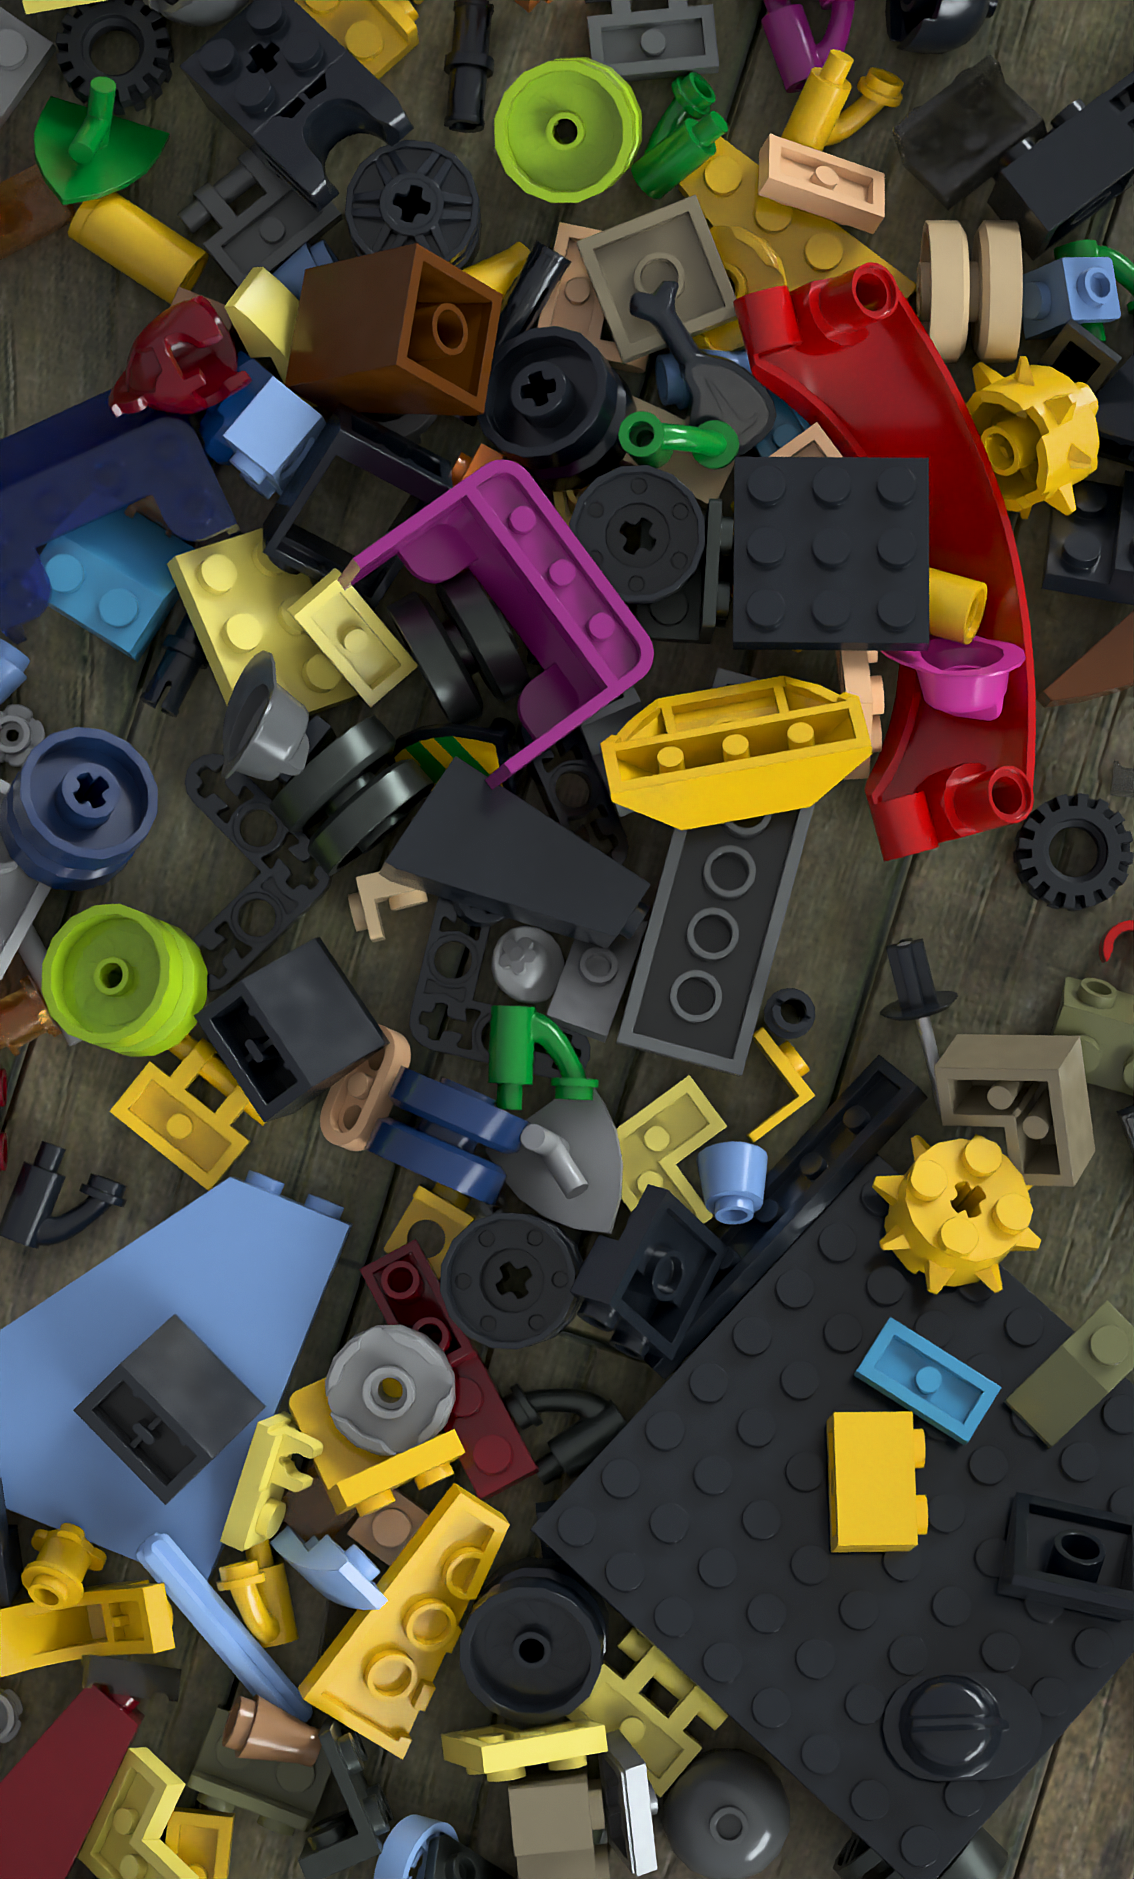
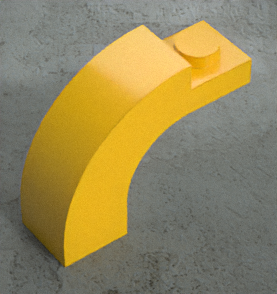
[0,1579,175,1677]

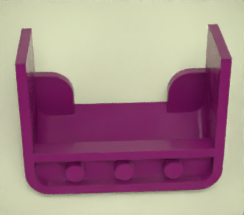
[337,460,654,790]

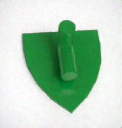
[33,76,170,205]

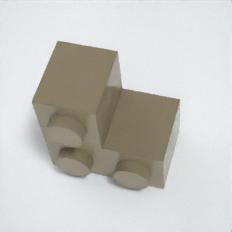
[934,1034,1096,1187]
[508,1765,610,1879]

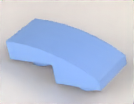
[270,1526,388,1610]

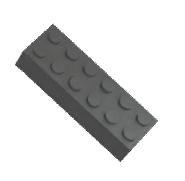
[616,668,815,1077]

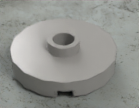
[325,1325,456,1456]

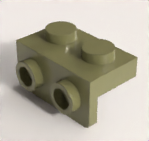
[1050,977,1134,1096]

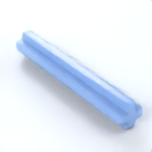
[136,1532,313,1722]

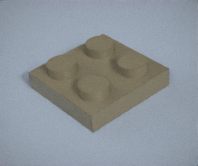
[577,195,737,364]

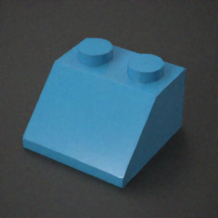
[21,488,195,662]

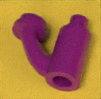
[761,0,856,93]

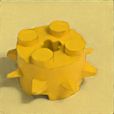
[965,356,1100,519]
[872,1134,1041,1295]

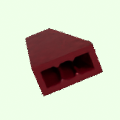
[0,1673,145,1879]

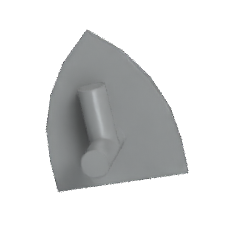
[485,1077,623,1234]

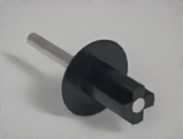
[880,938,958,1114]

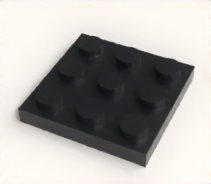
[733,457,929,651]

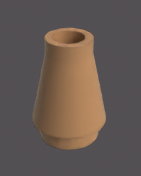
[222,1694,322,1768]

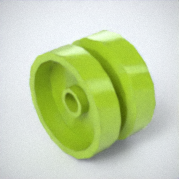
[494,57,642,203]
[41,904,208,1057]

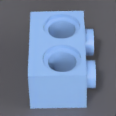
[223,376,326,500]

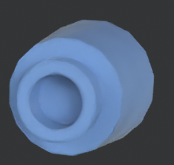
[696,1141,768,1224]

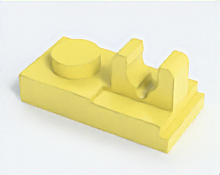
[287,568,418,708]
[220,1411,323,1552]

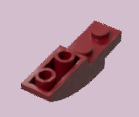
[359,1239,540,1501]

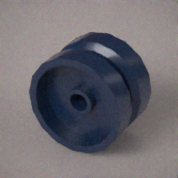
[0,727,158,891]
[364,1066,531,1206]

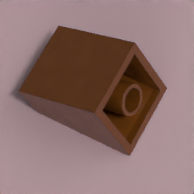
[285,243,503,416]

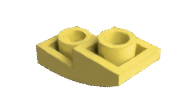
[224,267,317,407]

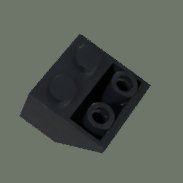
[194,937,390,1123]
[73,1313,266,1505]

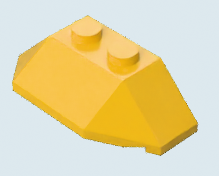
[600,675,872,830]

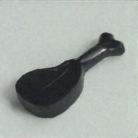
[629,280,777,457]

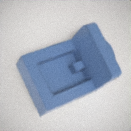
[1022,257,1121,340]

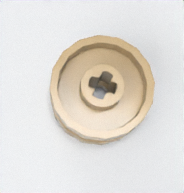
[916,220,1023,363]

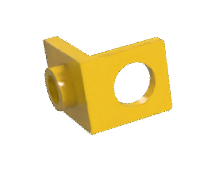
[746,1026,815,1143]
[384,1182,476,1279]

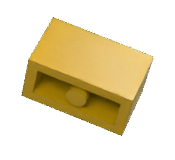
[826,1411,928,1552]

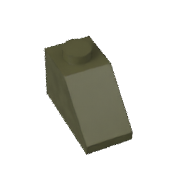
[1004,1300,1134,1448]

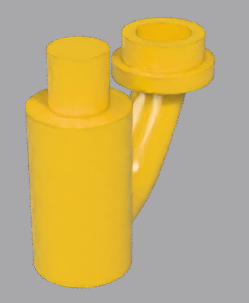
[781,49,904,152]
[216,1539,299,1648]

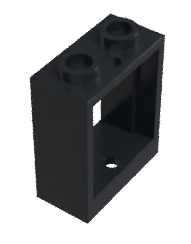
[262,403,453,610]

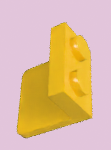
[288,1378,465,1518]

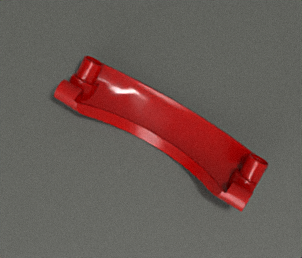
[733,262,1036,862]

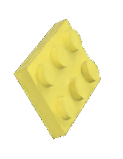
[167,528,358,716]

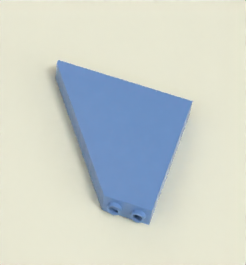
[0,1170,353,1583]

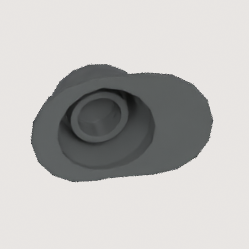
[221,650,309,781]

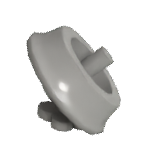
[491,925,565,1004]

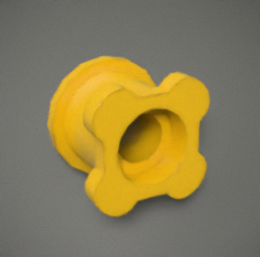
[21,1523,107,1610]

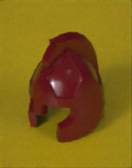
[109,295,252,417]

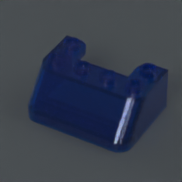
[0,389,243,645]

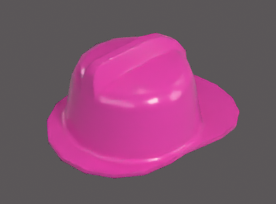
[881,634,1026,721]

